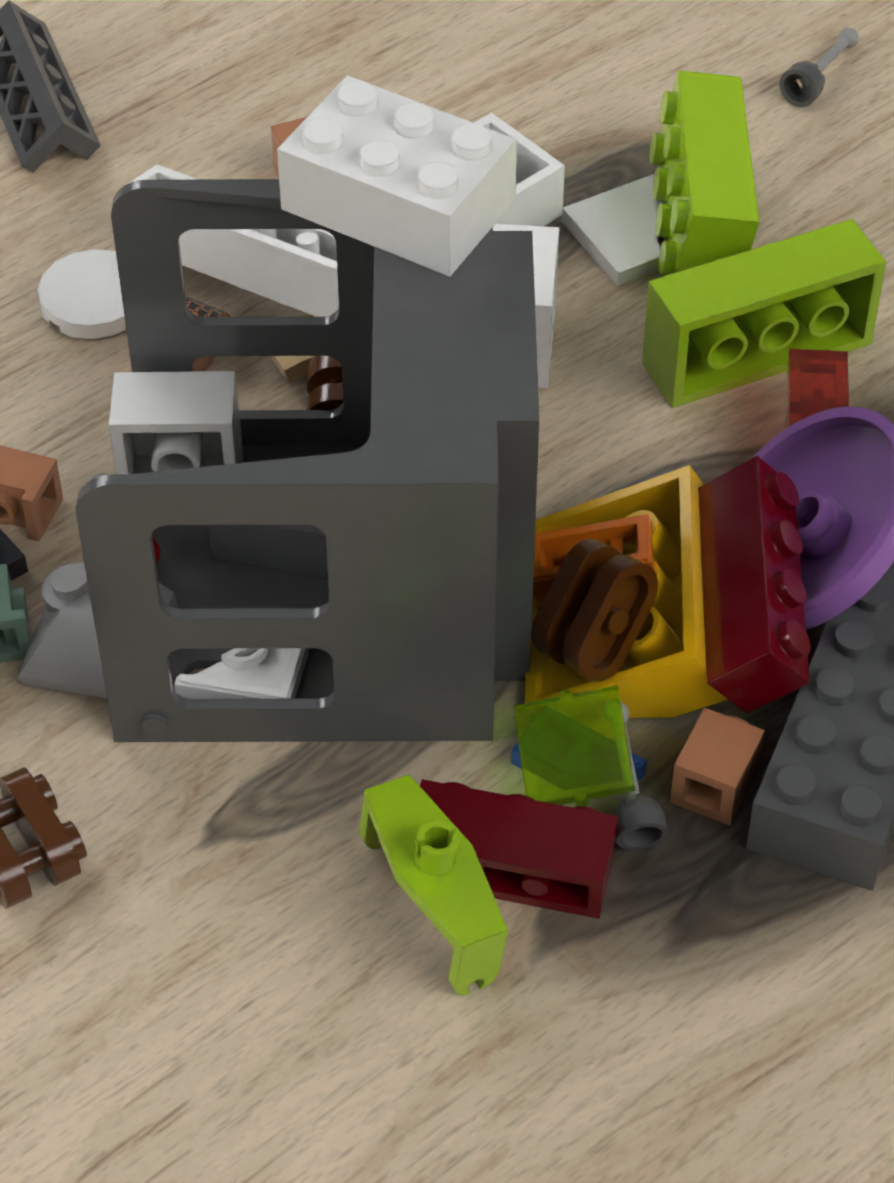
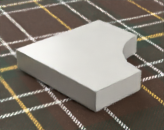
[561,174,663,286]

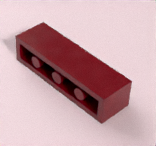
[698,455,811,713]

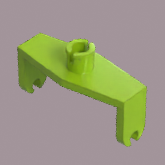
[359,774,508,996]

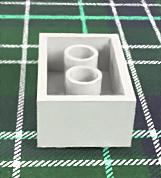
[277,75,517,277]

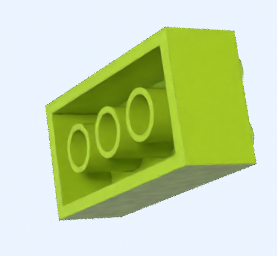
[649,70,759,275]
[642,219,886,408]

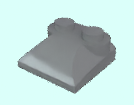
[17,562,179,699]

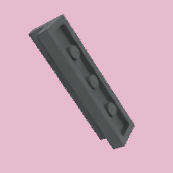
[0,0,101,173]

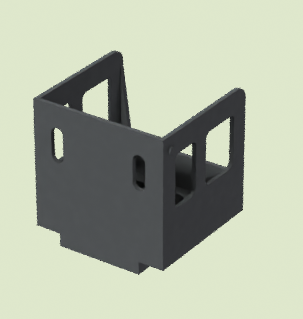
[76,179,539,742]

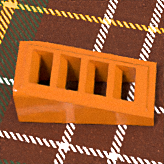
[533,514,655,608]

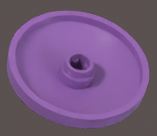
[753,407,894,629]

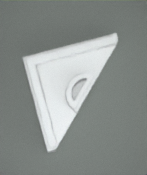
[174,648,311,699]

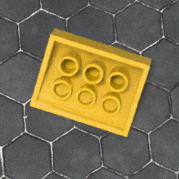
[525,465,728,719]

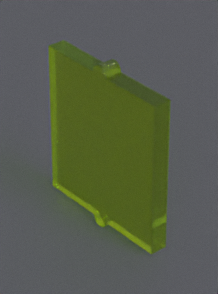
[514,685,636,806]

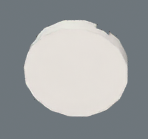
[37,249,126,340]

